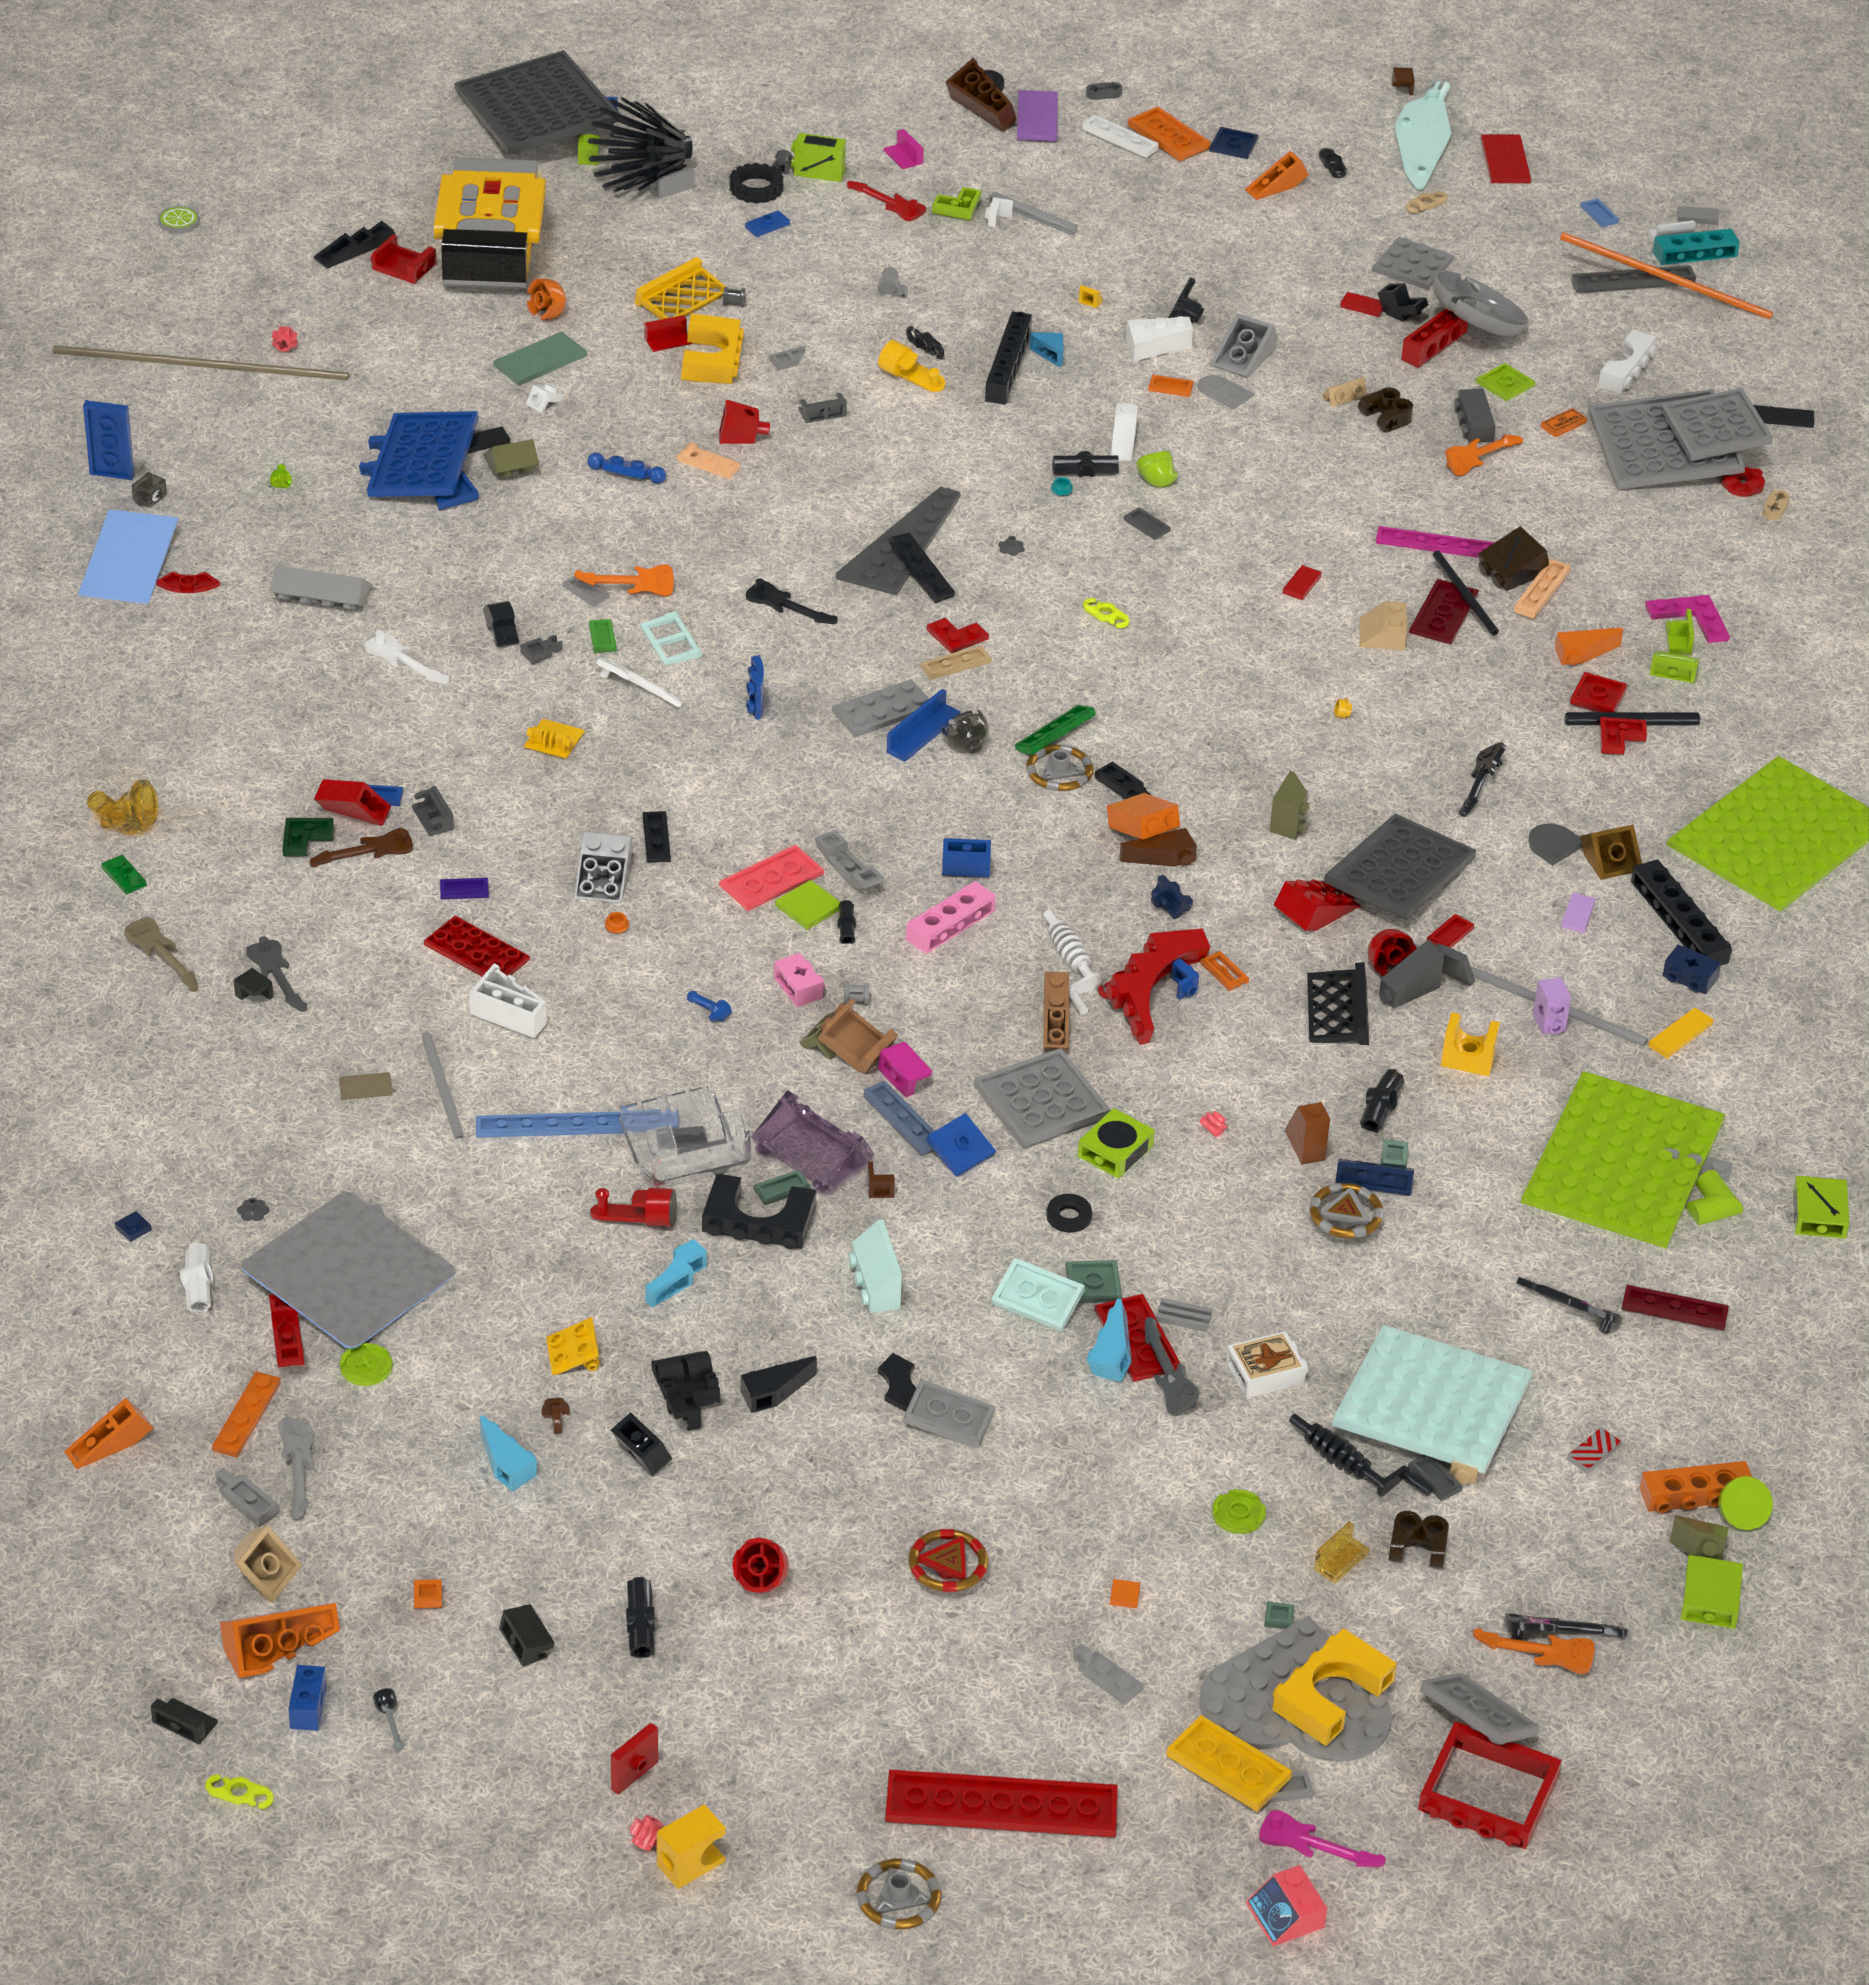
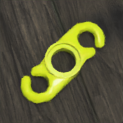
[1082,598,1130,629]
[205,1774,274,1809]

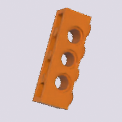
[1640,1461,1752,1513]

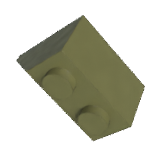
[483,439,539,478]
[1269,771,1310,840]

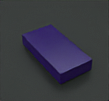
[440,878,489,900]

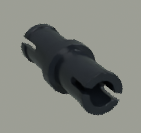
[837,900,856,944]

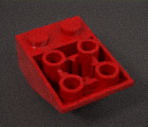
[1274,879,1361,931]

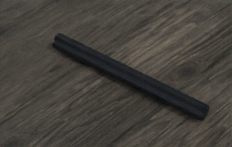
[1564,712,1700,725]

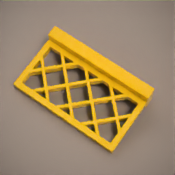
[634,257,726,320]

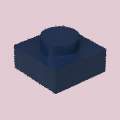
[115,1211,152,1242]

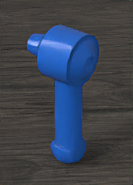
[687,991,732,1022]

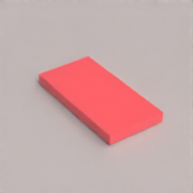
[719,845,824,911]

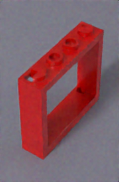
[1418,1721,1562,1850]

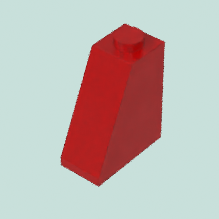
[314,779,391,826]

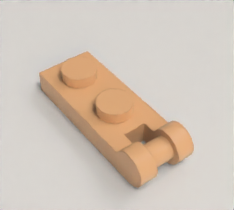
[677,442,740,479]

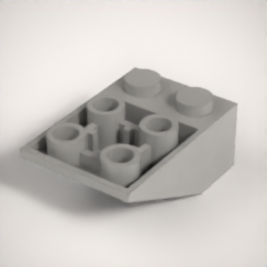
[574,832,633,903]

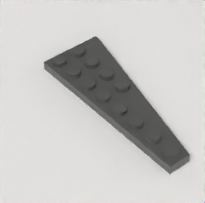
[836,486,961,596]

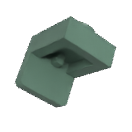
[1381,1139,1409,1168]

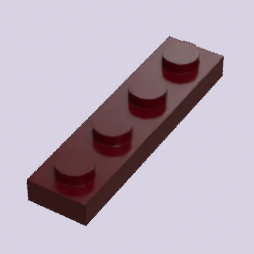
[1621,1284,1729,1330]

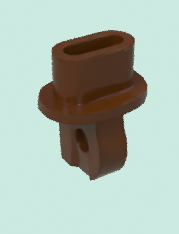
[541,1398,570,1434]

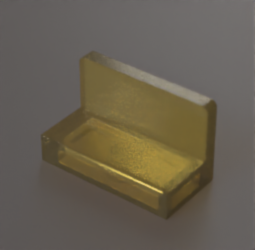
[1314,1521,1370,1584]

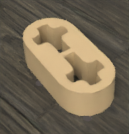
[1763,490,1790,520]

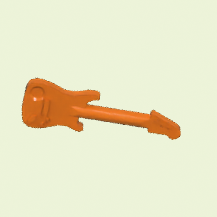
[1445,434,1523,476]
[574,564,674,596]
[1473,1628,1595,1674]

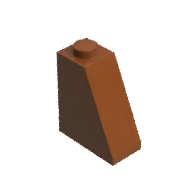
[1285,1102,1330,1165]

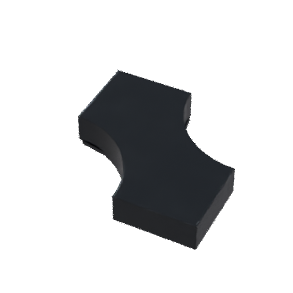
[878,1353,916,1412]

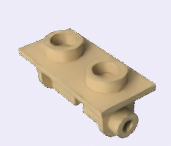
[1322,377,1367,407]

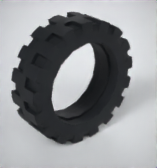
[730,163,783,204]

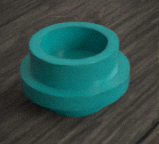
[1051,477,1073,496]

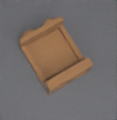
[818,999,899,1074]

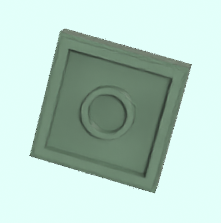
[1065,1260,1122,1303]

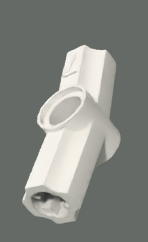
[180,1242,214,1313]

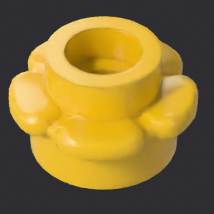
[1334,698,1352,718]

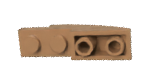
[1043,971,1069,1051]

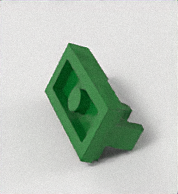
[101,855,147,895]

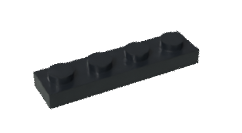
[889,532,955,603]

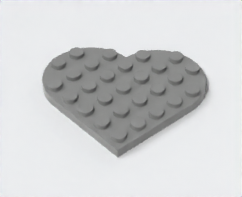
[1199,1616,1392,1762]

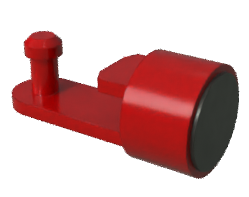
[590,1187,677,1227]

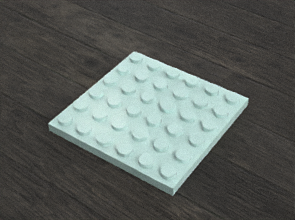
[1332,1325,1533,1474]

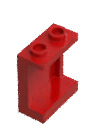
[370,235,437,284]

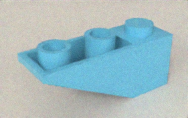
[1087,1298,1132,1382]
[480,1415,537,1492]

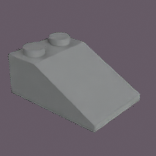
[1210,314,1278,378]

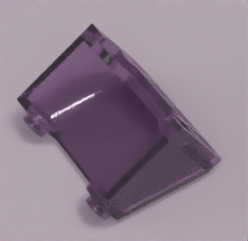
[751,1090,874,1193]

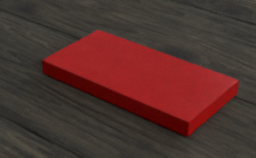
[1481,134,1531,183]
[1094,1293,1181,1382]

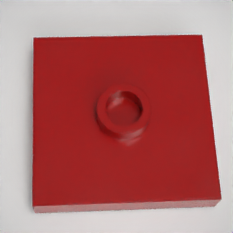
[1570,672,1628,712]
[611,1723,658,1795]

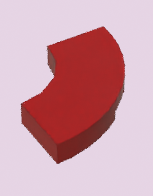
[156,571,220,594]

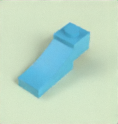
[645,1239,707,1308]

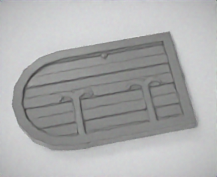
[1197,375,1255,410]

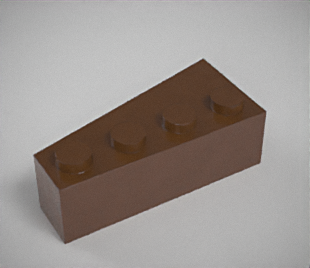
[945,57,1017,132]

